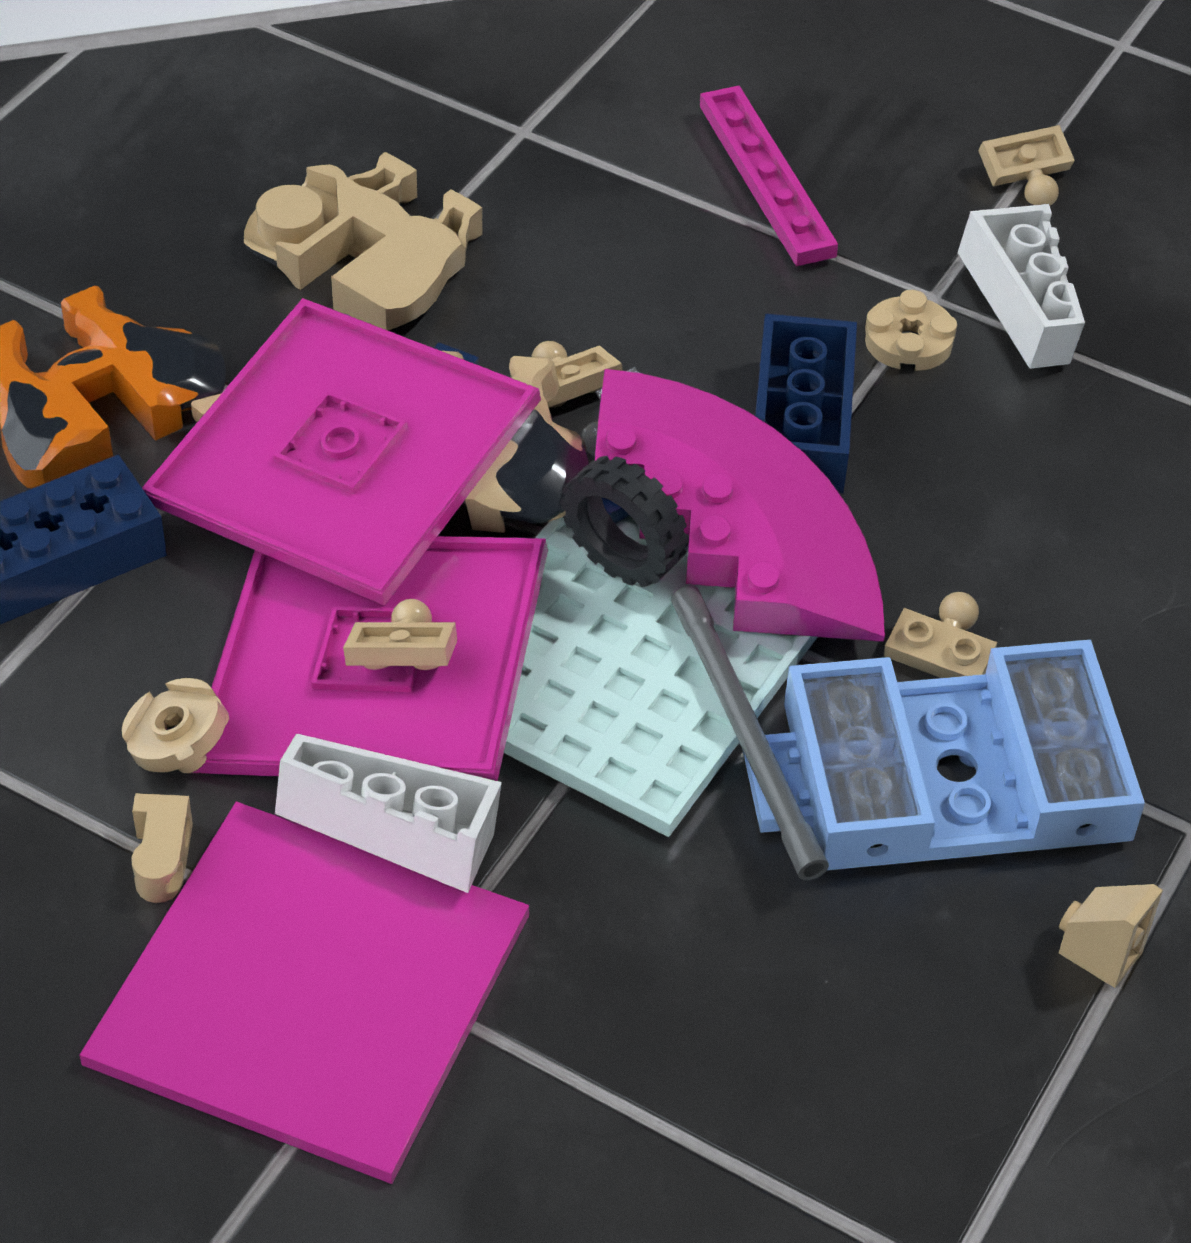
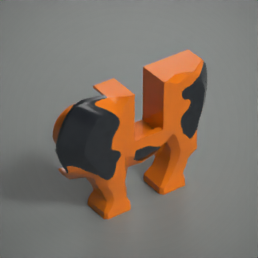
[0,285,226,489]

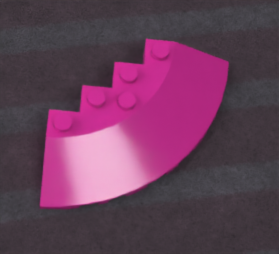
[595,369,885,642]

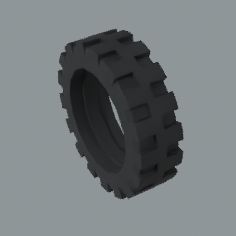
[560,456,689,587]

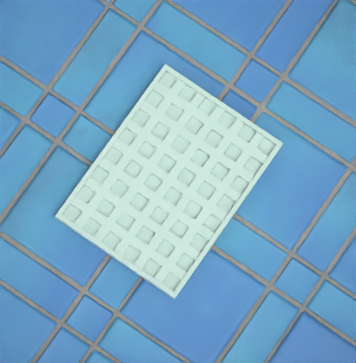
[504,516,817,837]

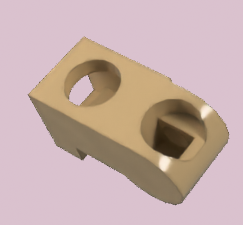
[131,793,193,903]

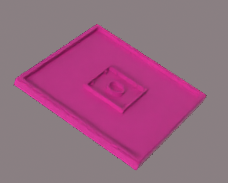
[142,298,541,606]
[192,536,548,781]
[80,802,529,1184]

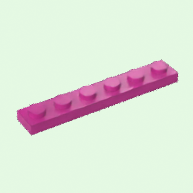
[700,85,838,266]

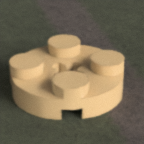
[865,290,957,371]
[122,678,229,773]

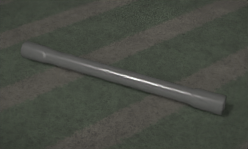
[671,585,829,880]

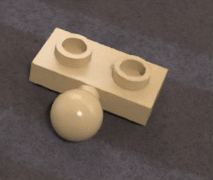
[978,125,1075,206]
[532,341,623,408]
[884,592,997,678]
[343,599,457,670]

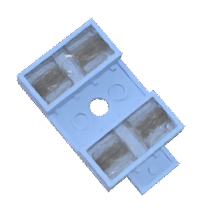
[742,640,1145,870]

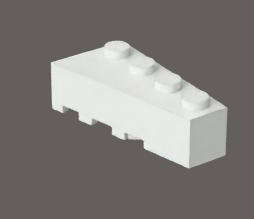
[958,204,1085,369]
[275,733,502,893]

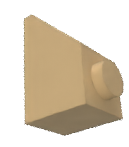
[1059,884,1163,988]

